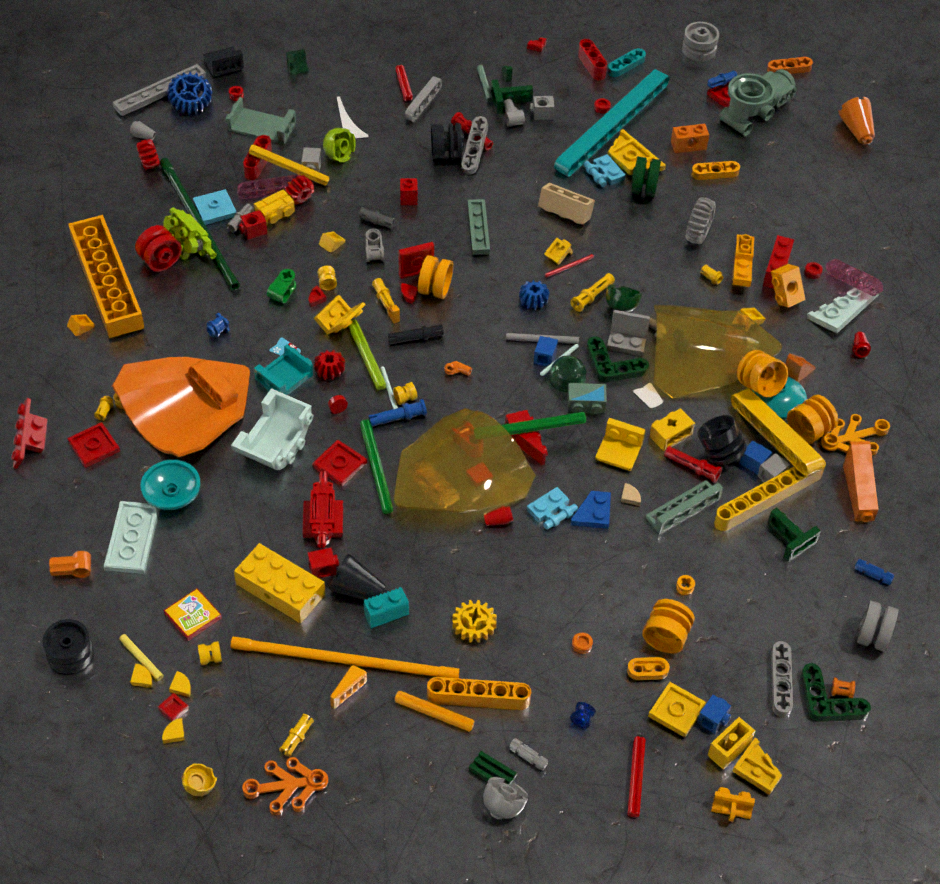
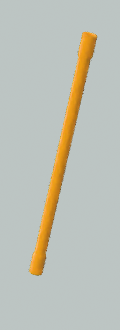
[231,636,460,678]

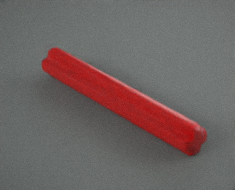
[627,736,646,818]

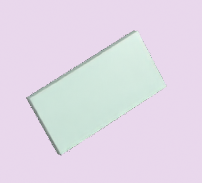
[104,501,160,574]

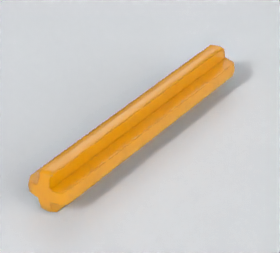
[395,691,475,732]

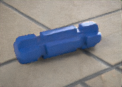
[855,559,894,585]

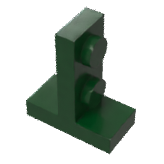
[491,79,533,114]
[768,507,821,561]

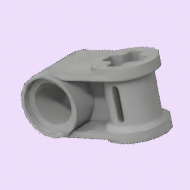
[365,229,384,262]

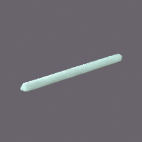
[540,344,579,376]
[380,367,398,409]

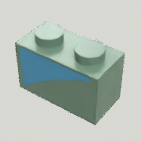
[567,383,607,414]

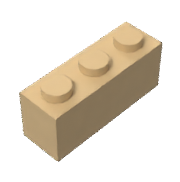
[538,183,595,224]

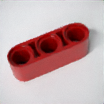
[578,39,607,80]
[243,135,272,180]

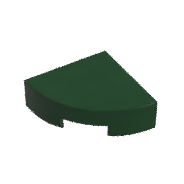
[501,66,513,82]

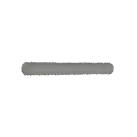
[506,333,579,344]

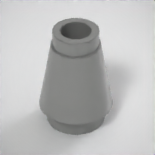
[130,121,156,141]

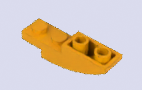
[732,234,754,287]

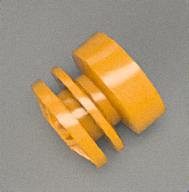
[737,350,788,397]
[787,394,839,444]
[642,599,695,654]

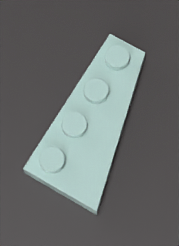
[807,283,879,333]

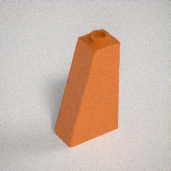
[843,441,879,522]

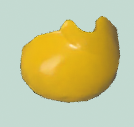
[182,764,217,797]

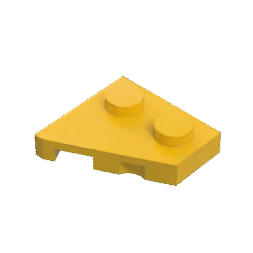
[733,738,782,795]

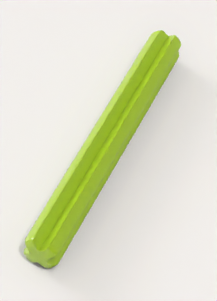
[348,319,386,391]

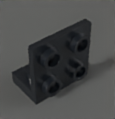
[203,47,244,77]

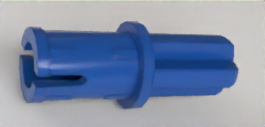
[707,70,737,88]

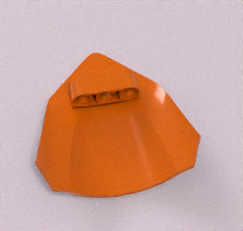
[112,357,250,457]

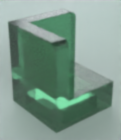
[286,49,309,75]

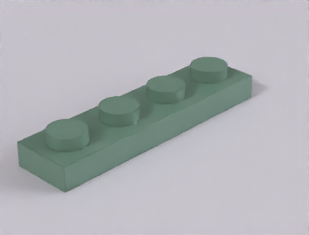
[467,199,490,255]

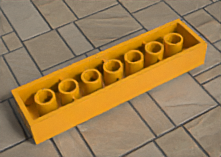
[68,215,144,338]

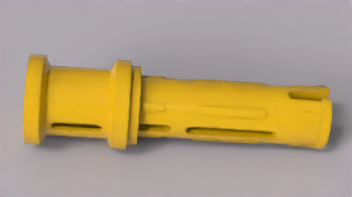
[570,273,615,312]

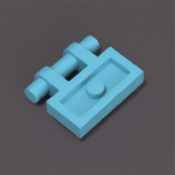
[583,154,626,187]
[527,487,578,530]

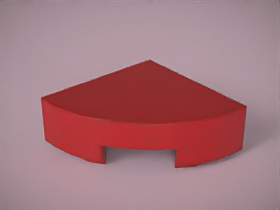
[527,38,547,52]
[401,283,418,304]
[308,285,327,307]

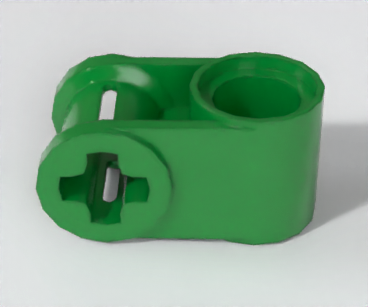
[267,269,297,304]

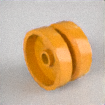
[418,255,454,299]

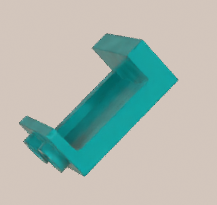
[254,344,313,395]

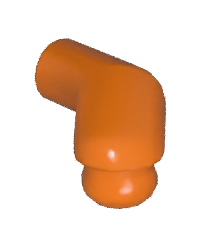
[444,361,472,376]

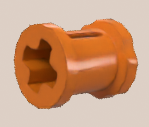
[831,677,855,698]

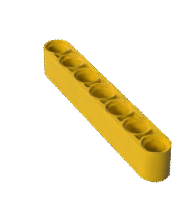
[730,388,824,476]
[714,458,826,531]

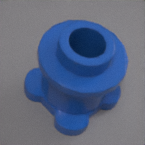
[206,313,230,337]

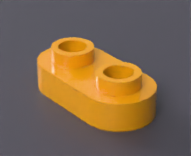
[627,657,670,680]

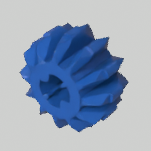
[519,280,550,310]

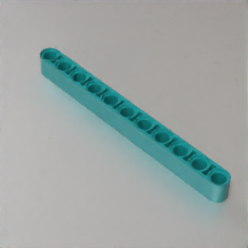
[554,69,670,177]

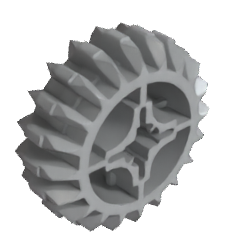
[685,197,716,245]

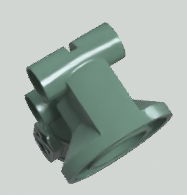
[719,69,797,136]

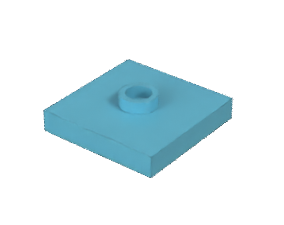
[193,189,236,225]

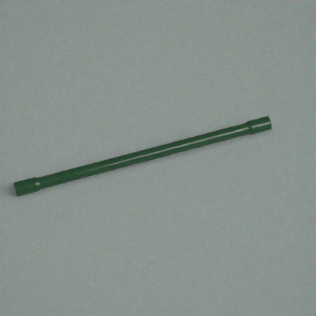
[159,158,240,291]

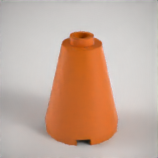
[838,97,875,145]

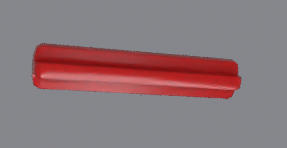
[395,65,413,102]

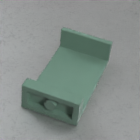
[226,97,296,144]

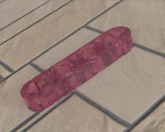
[237,175,300,199]
[826,259,883,296]

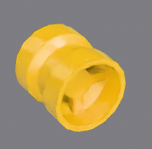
[317,266,337,291]
[393,382,418,405]
[198,641,222,666]

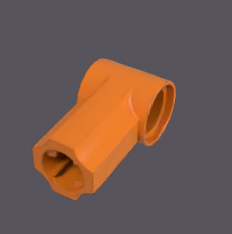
[49,551,91,578]

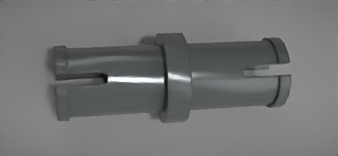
[359,207,395,229]

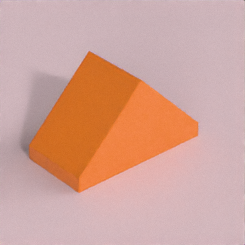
[785,353,816,382]

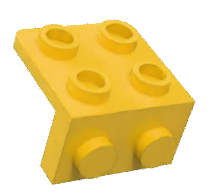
[313,295,366,335]

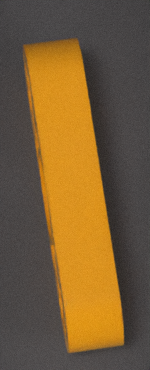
[691,161,740,180]

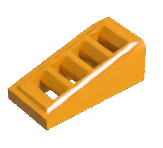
[330,665,367,709]

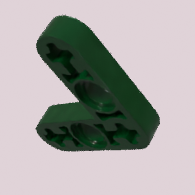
[587,336,649,382]
[801,663,871,722]

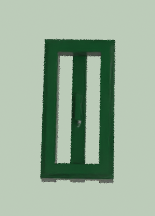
[469,751,517,785]

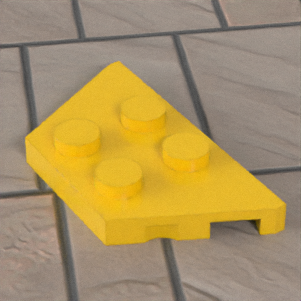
[608,129,666,175]

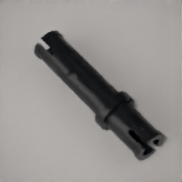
[388,324,444,345]

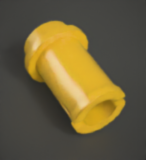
[700,264,723,285]
[94,396,114,421]

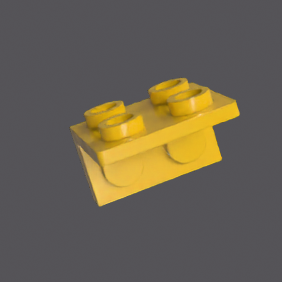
[595,418,645,471]

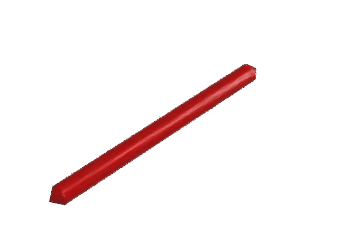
[545,254,594,277]

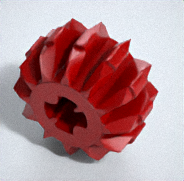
[136,139,160,169]
[285,175,314,205]
[314,349,345,380]

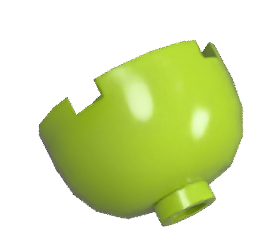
[323,128,356,162]

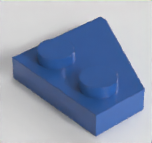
[571,491,611,529]

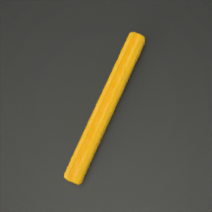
[249,145,329,186]

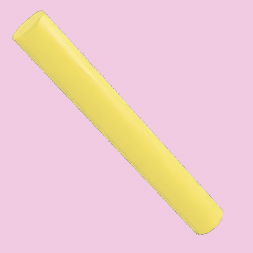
[119,634,164,681]

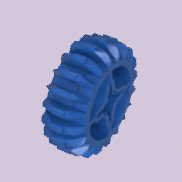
[167,71,212,115]

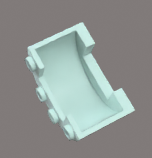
[231,389,313,470]

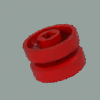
[135,225,182,272]

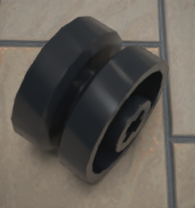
[43,619,93,674]

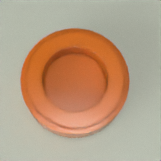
[572,633,593,654]

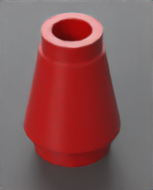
[853,332,871,358]
[484,505,514,526]

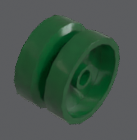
[631,156,661,197]

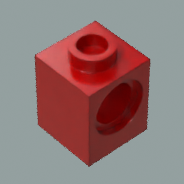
[400,178,418,205]
[239,210,267,240]
[307,548,339,579]

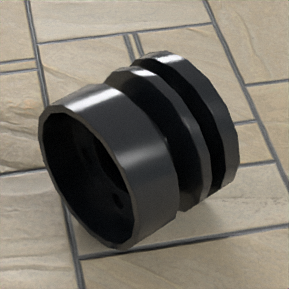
[431,123,464,159]
[697,415,747,465]

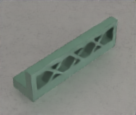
[645,480,723,534]

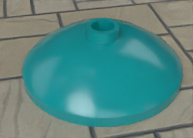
[752,377,807,420]
[141,460,201,510]

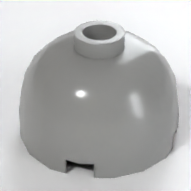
[483,777,528,819]

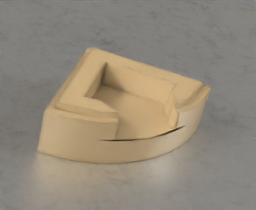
[621,483,641,506]

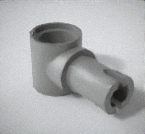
[503,99,525,127]

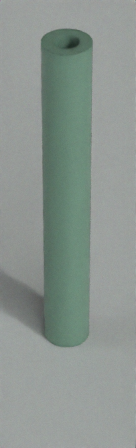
[477,65,493,102]

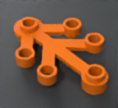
[242,757,328,815]

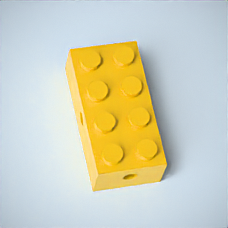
[234,543,325,624]

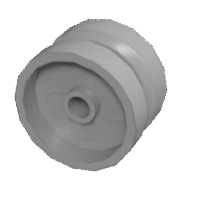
[682,22,719,62]
[857,600,899,652]

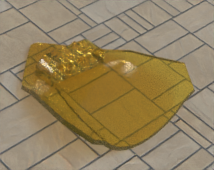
[654,305,782,398]
[394,408,536,513]

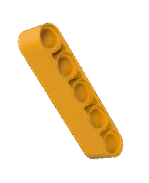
[427,677,531,710]

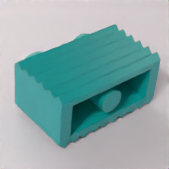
[364,587,409,628]

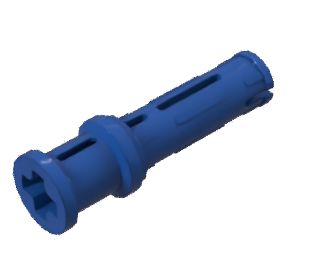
[368,399,427,427]

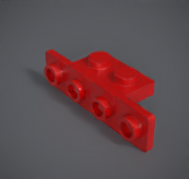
[11,398,47,469]

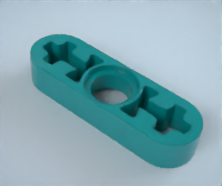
[608,48,646,77]

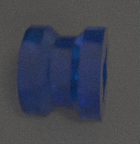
[570,702,596,728]

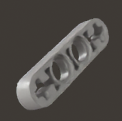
[405,76,442,122]
[462,116,488,175]
[771,641,793,717]

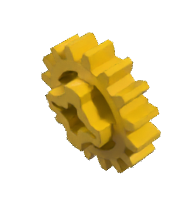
[452,600,497,643]

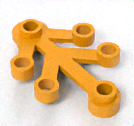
[821,414,890,455]

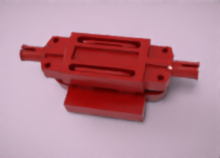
[303,471,343,548]

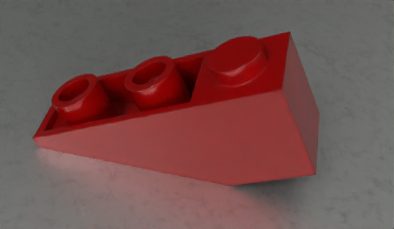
[505,410,548,465]

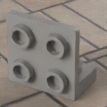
[607,310,650,357]

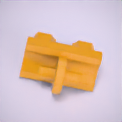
[711,787,755,822]

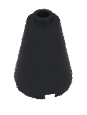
[329,554,388,600]

